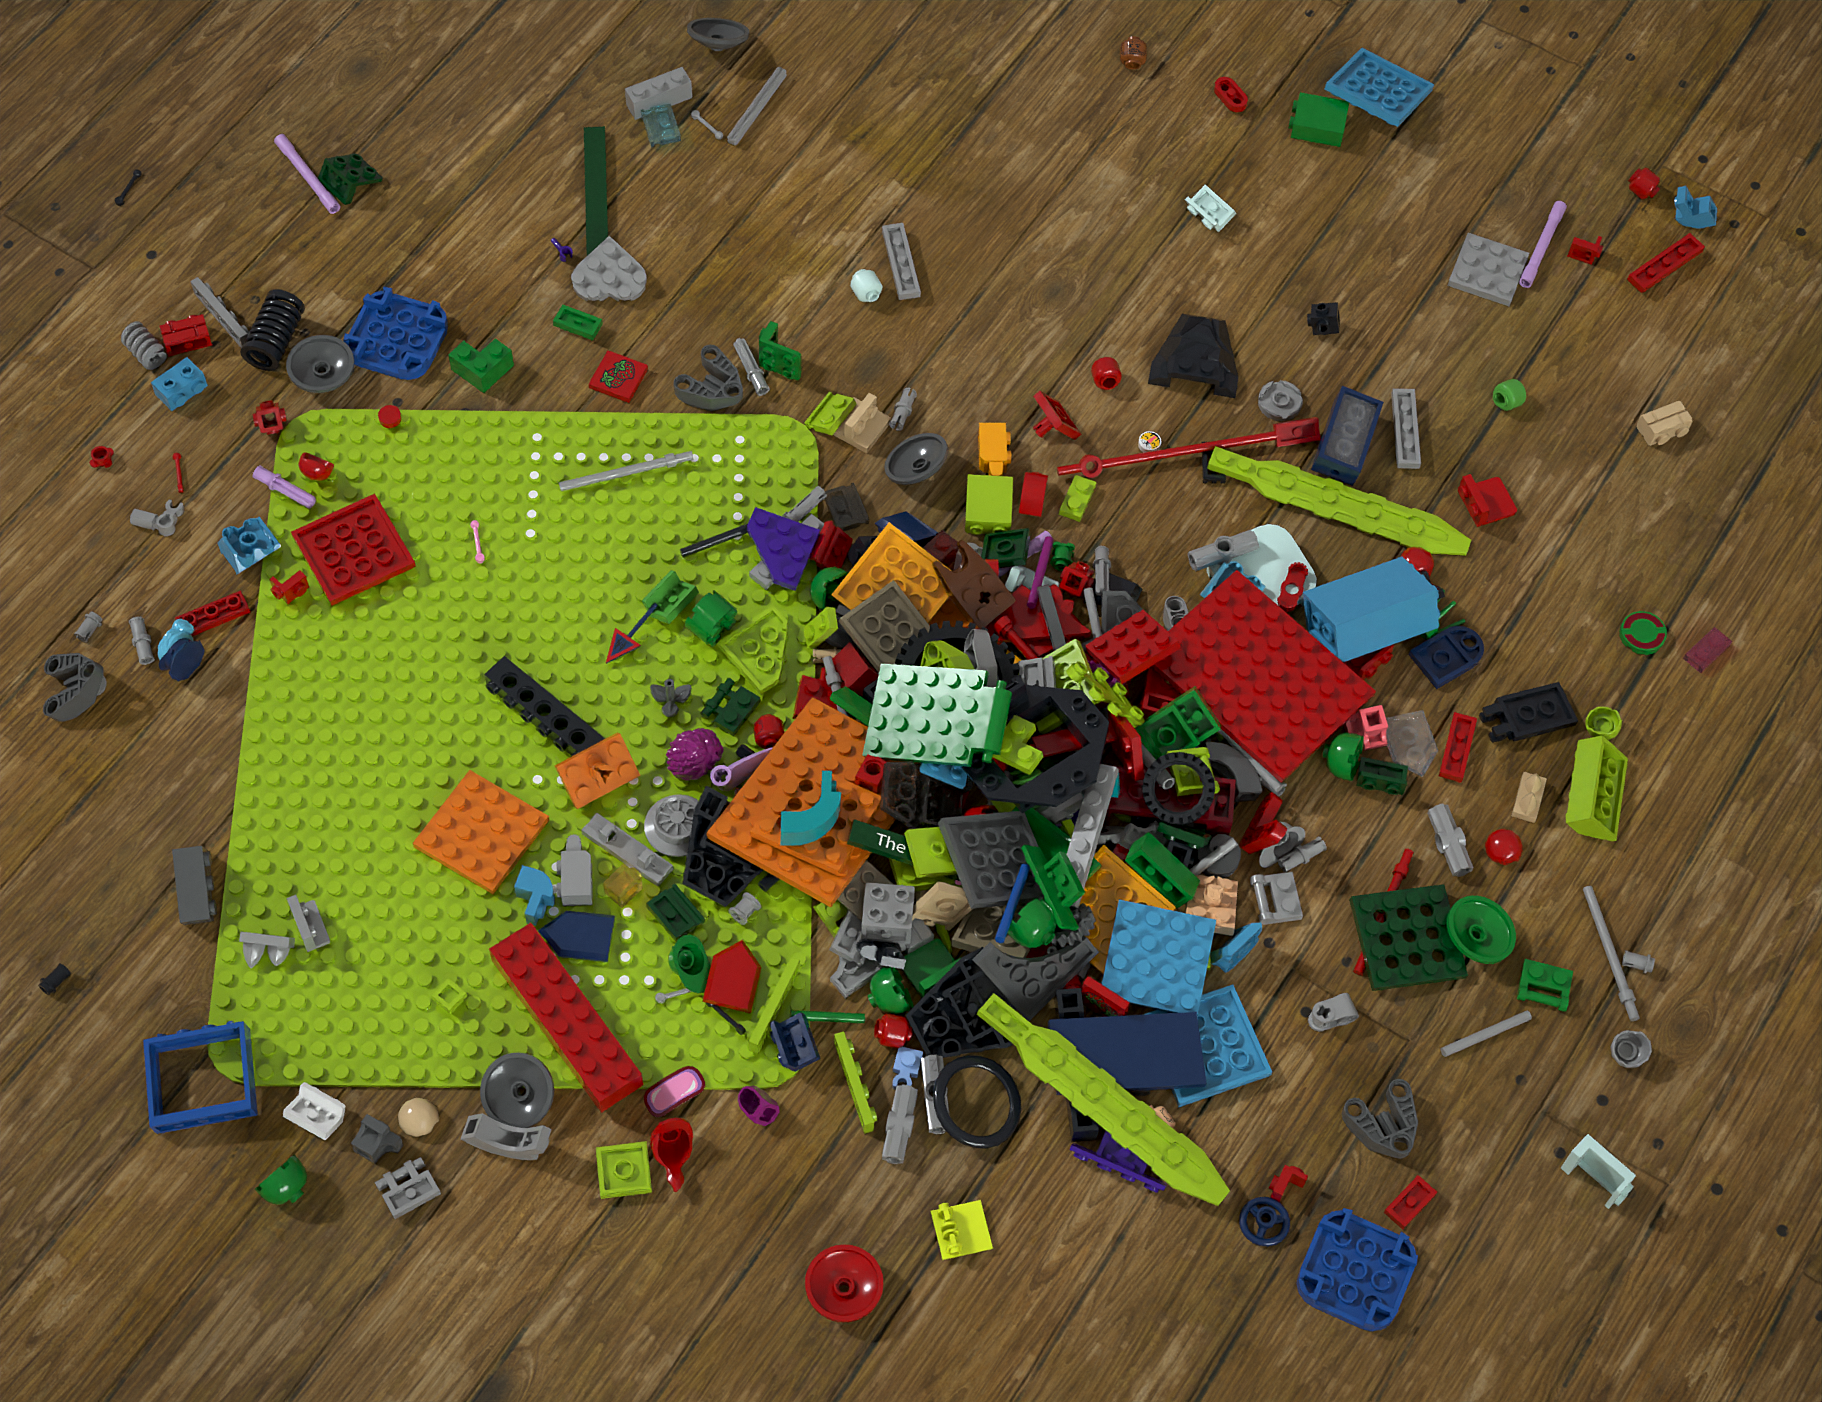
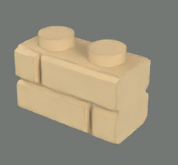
[1637,401,1693,446]

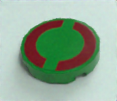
[1619,611,1667,655]

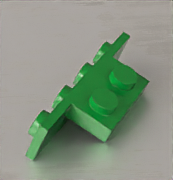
[1021,845,1085,930]

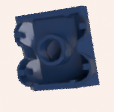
[875,511,940,550]

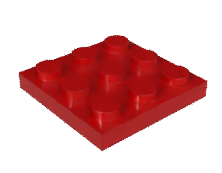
[1085,610,1181,684]

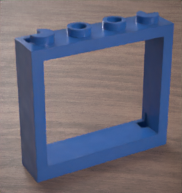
[143,1021,258,1134]

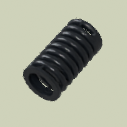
[240,289,305,371]

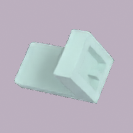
[1005,566,1060,592]

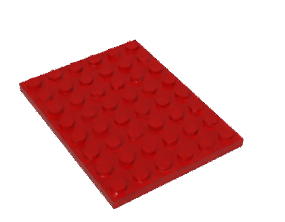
[1151,570,1376,783]

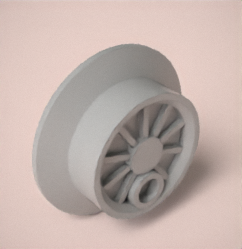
[644,795,698,857]

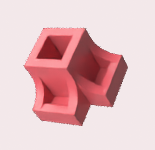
[1344,705,1388,751]

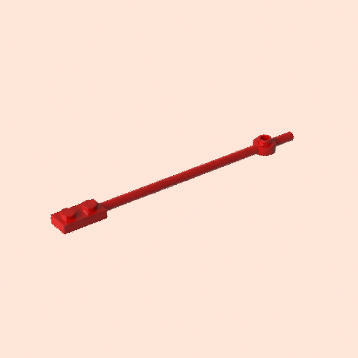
[1057,417,1321,478]

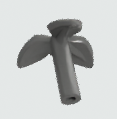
[650,679,692,717]

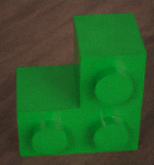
[448,338,514,393]

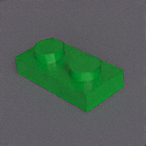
[553,304,603,340]

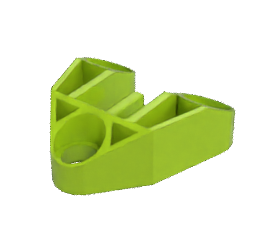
[921,640,975,670]

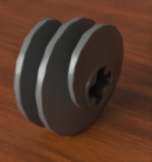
[1196,834,1241,878]

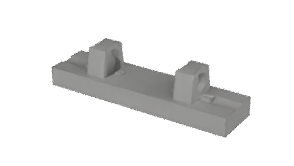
[582,813,673,887]

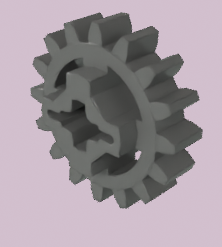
[1050,903,1096,947]

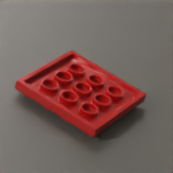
[291,493,416,606]

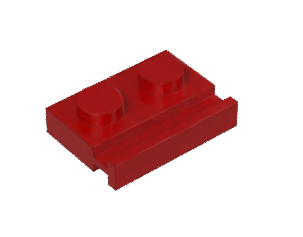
[809,520,853,570]

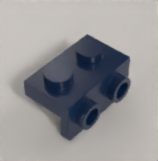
[769,1012,821,1072]

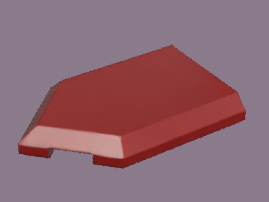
[702,939,761,1014]

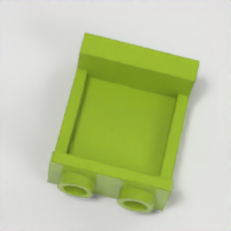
[965,474,1013,535]

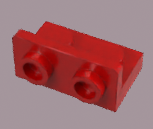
[1343,644,1394,680]

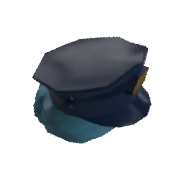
[158,619,205,681]

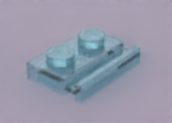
[641,103,681,147]

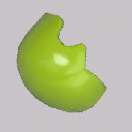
[1585,707,1622,740]

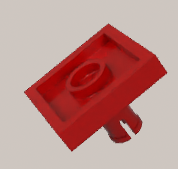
[1033,391,1082,440]

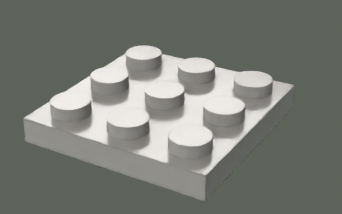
[1447,233,1529,306]

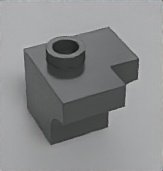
[351,1114,404,1164]

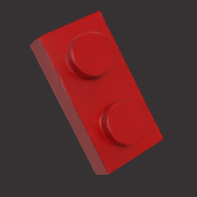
[1383,1175,1437,1230]

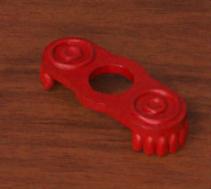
[1277,562,1308,612]

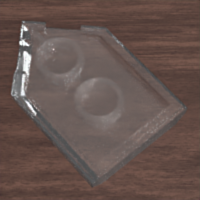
[1386,710,1438,777]

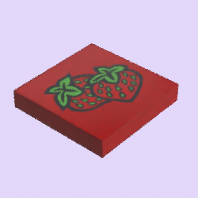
[588,350,648,403]
[1081,976,1130,1017]

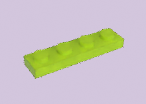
[746,956,800,1054]
[834,1031,877,1134]

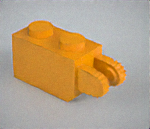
[978,423,1011,476]

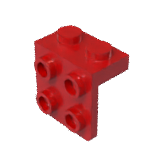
[1458,474,1517,527]

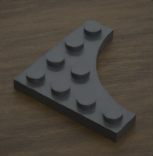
[972,935,1099,1021]

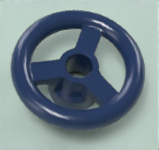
[1239,1197,1290,1247]

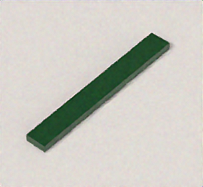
[584,126,608,256]

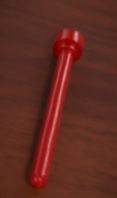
[993,615,1038,660]

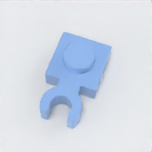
[893,1047,923,1090]

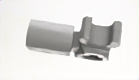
[130,500,184,536]

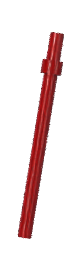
[1353,849,1414,976]

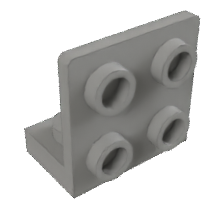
[861,883,915,944]

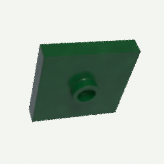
[981,528,1031,568]

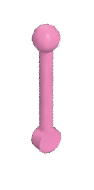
[470,520,485,563]

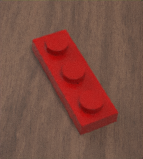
[1438,712,1477,782]

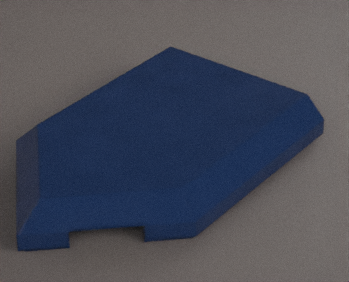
[538,911,615,962]

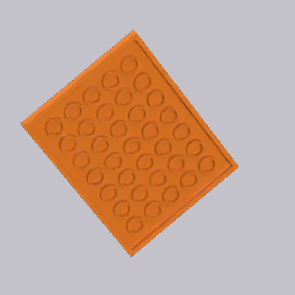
[707,697,928,907]

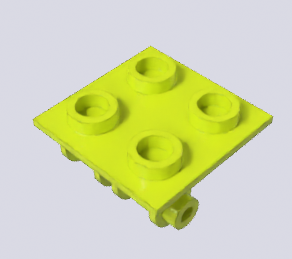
[931,1200,993,1260]

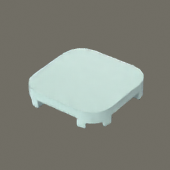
[1206,524,1317,607]

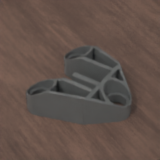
[674,345,743,411]
[43,653,104,722]
[1342,1079,1418,1158]

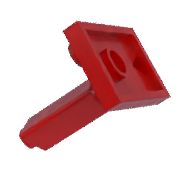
[1029,710,1144,781]

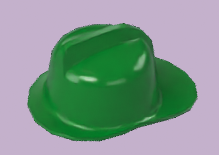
[668,935,711,993]

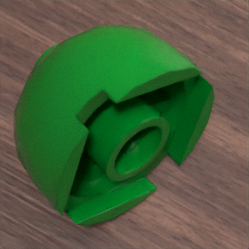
[810,567,849,611]
[1323,733,1364,781]
[1008,898,1056,948]
[868,966,914,1015]
[255,1154,307,1205]

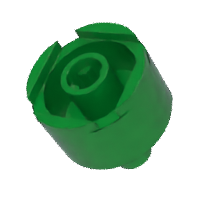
[685,590,738,647]

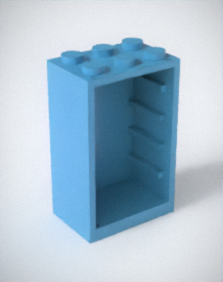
[1303,557,1440,662]

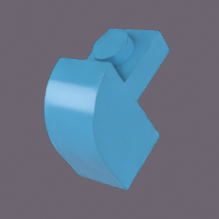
[1674,186,1717,228]
[514,865,555,926]

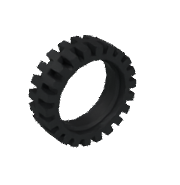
[1142,752,1215,825]

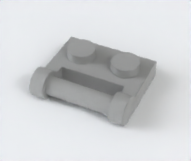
[1250,872,1303,925]

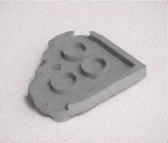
[571,236,647,301]

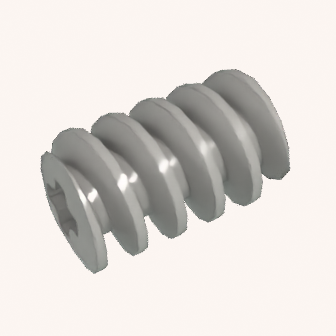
[121,321,167,370]

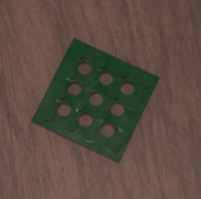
[1349,884,1468,991]

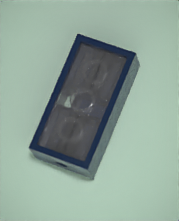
[1311,386,1384,486]

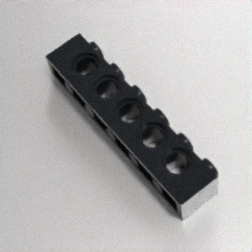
[484,656,605,757]

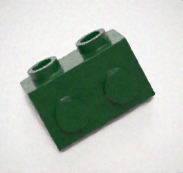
[1356,757,1408,795]

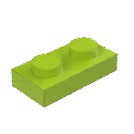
[1059,475,1096,522]
[804,607,838,649]

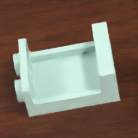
[1561,1134,1636,1209]

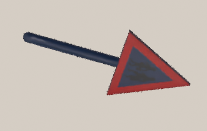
[606,603,657,664]

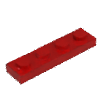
[1627,233,1705,293]

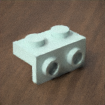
[1185,185,1236,232]

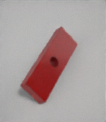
[175,590,251,636]

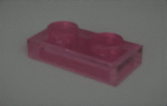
[1683,627,1732,673]

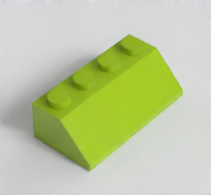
[1566,735,1628,841]

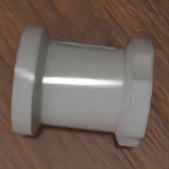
[729,892,761,925]

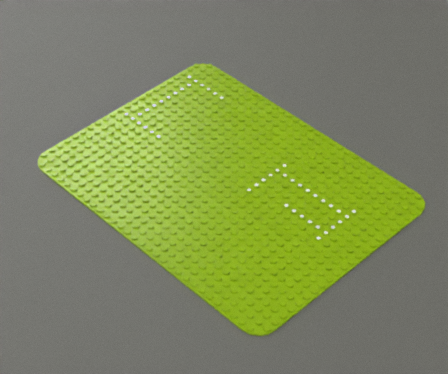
[207,409,819,1090]

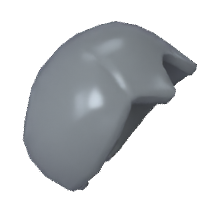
[1610,1030,1652,1068]

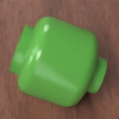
[1493,379,1526,411]

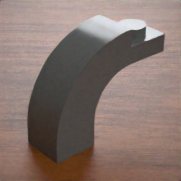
[1203,742,1262,802]

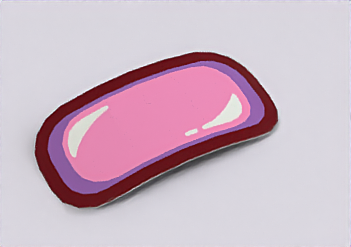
[644,1066,705,1117]

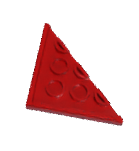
[985,585,1091,645]

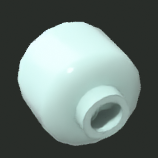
[850,269,883,302]

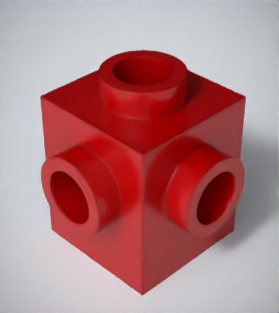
[252,400,287,435]
[1059,561,1095,597]

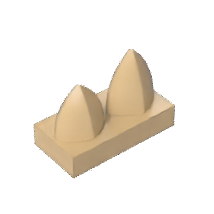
[1511,772,1547,823]

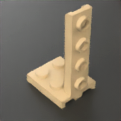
[912,882,972,931]

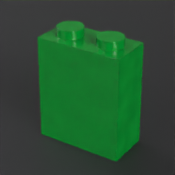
[1288,92,1349,147]

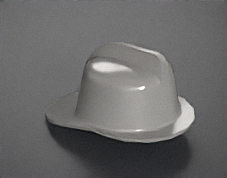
[1259,822,1305,868]

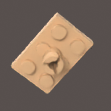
[1186,875,1238,936]

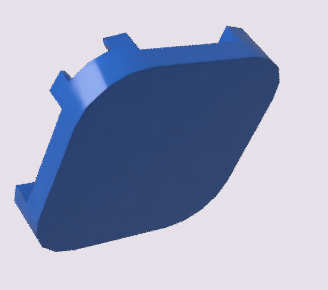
[343,287,448,380]
[1297,1208,1418,1331]

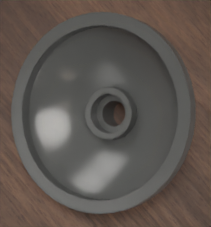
[687,18,749,51]
[286,335,354,393]
[884,433,949,485]
[480,1053,554,1128]

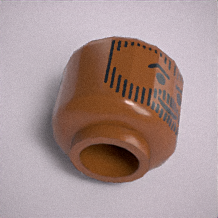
[1120,36,1147,69]

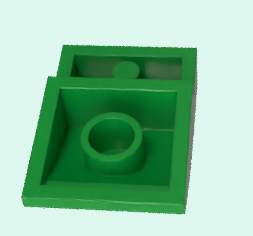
[1134,686,1222,760]

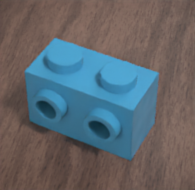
[151,357,207,411]

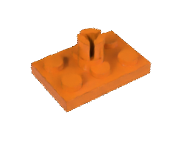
[555,732,640,809]

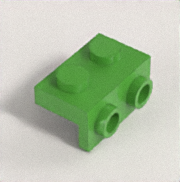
[642,570,699,624]

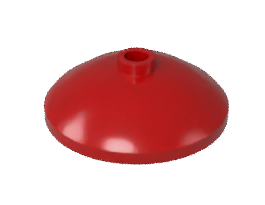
[805,1244,883,1322]

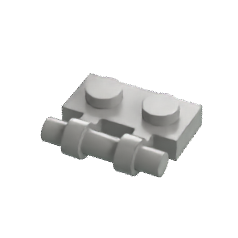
[374,1157,441,1219]

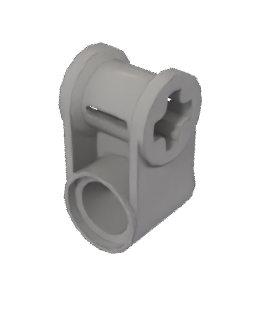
[1308,993,1359,1032]

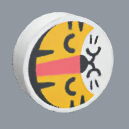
[1138,431,1161,453]

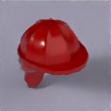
[649,1118,693,1192]

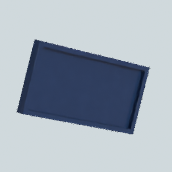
[1048,1012,1207,1095]

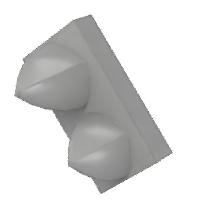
[239,932,295,968]

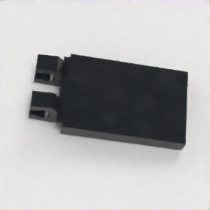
[1479,682,1578,743]

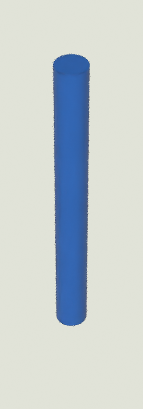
[995,864,1030,943]

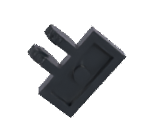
[856,939,906,969]

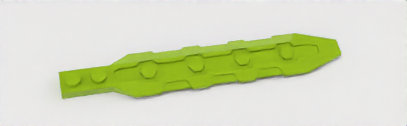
[1207,446,1471,556]
[977,993,1230,1206]

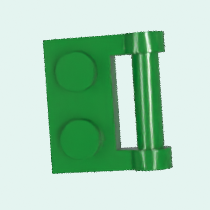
[1516,959,1573,1012]

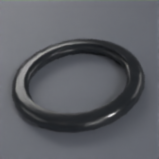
[933,1055,1022,1149]

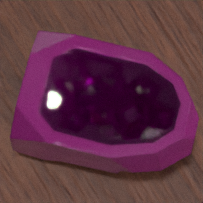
[738,1086,780,1126]

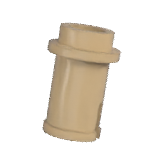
[813,647,841,664]

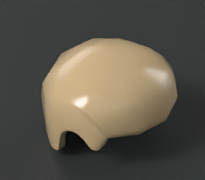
[398,1097,439,1137]

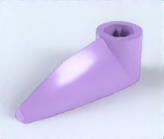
[710,747,773,791]

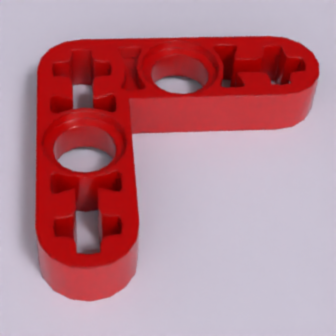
[1239,792,1287,854]

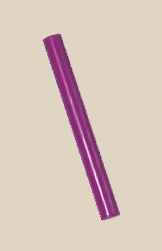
[1027,536,1054,609]

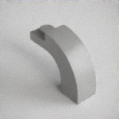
[461,1113,552,1160]

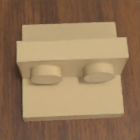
[833,393,891,454]

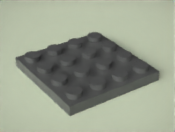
[938,811,1045,909]

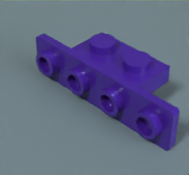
[1069,1131,1167,1193]

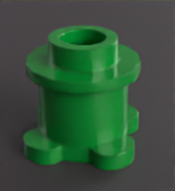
[1050,542,1075,571]

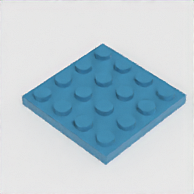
[1324,48,1434,127]
[1102,899,1216,1016]
[1144,985,1272,1107]

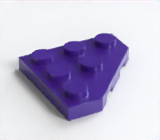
[747,507,820,591]

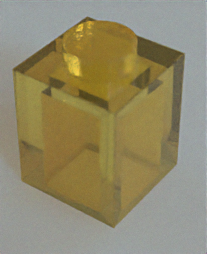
[603,863,643,908]

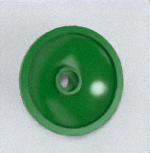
[1447,895,1516,964]

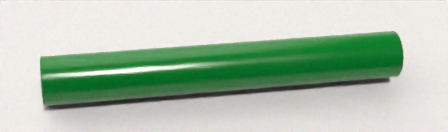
[790,1010,865,1023]

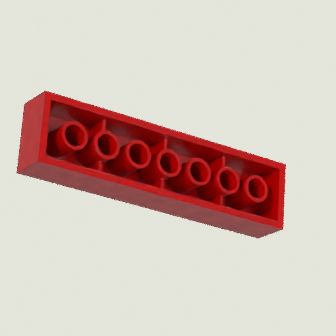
[489,923,643,1113]

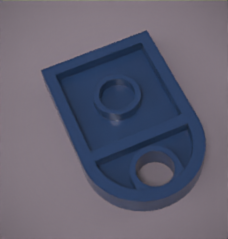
[1408,626,1484,689]

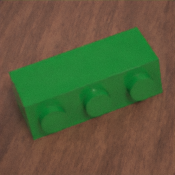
[1125,832,1200,909]

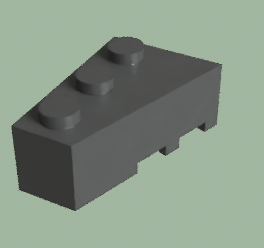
[172,846,217,925]

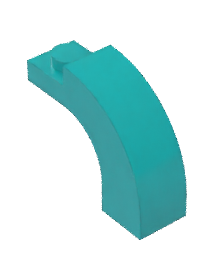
[780,771,841,846]

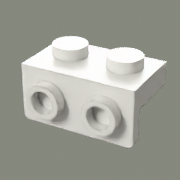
[283,1082,346,1140]

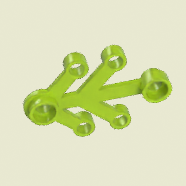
[1066,661,1145,728]

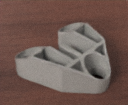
[964,629,997,688]

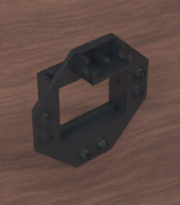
[961,676,1110,813]

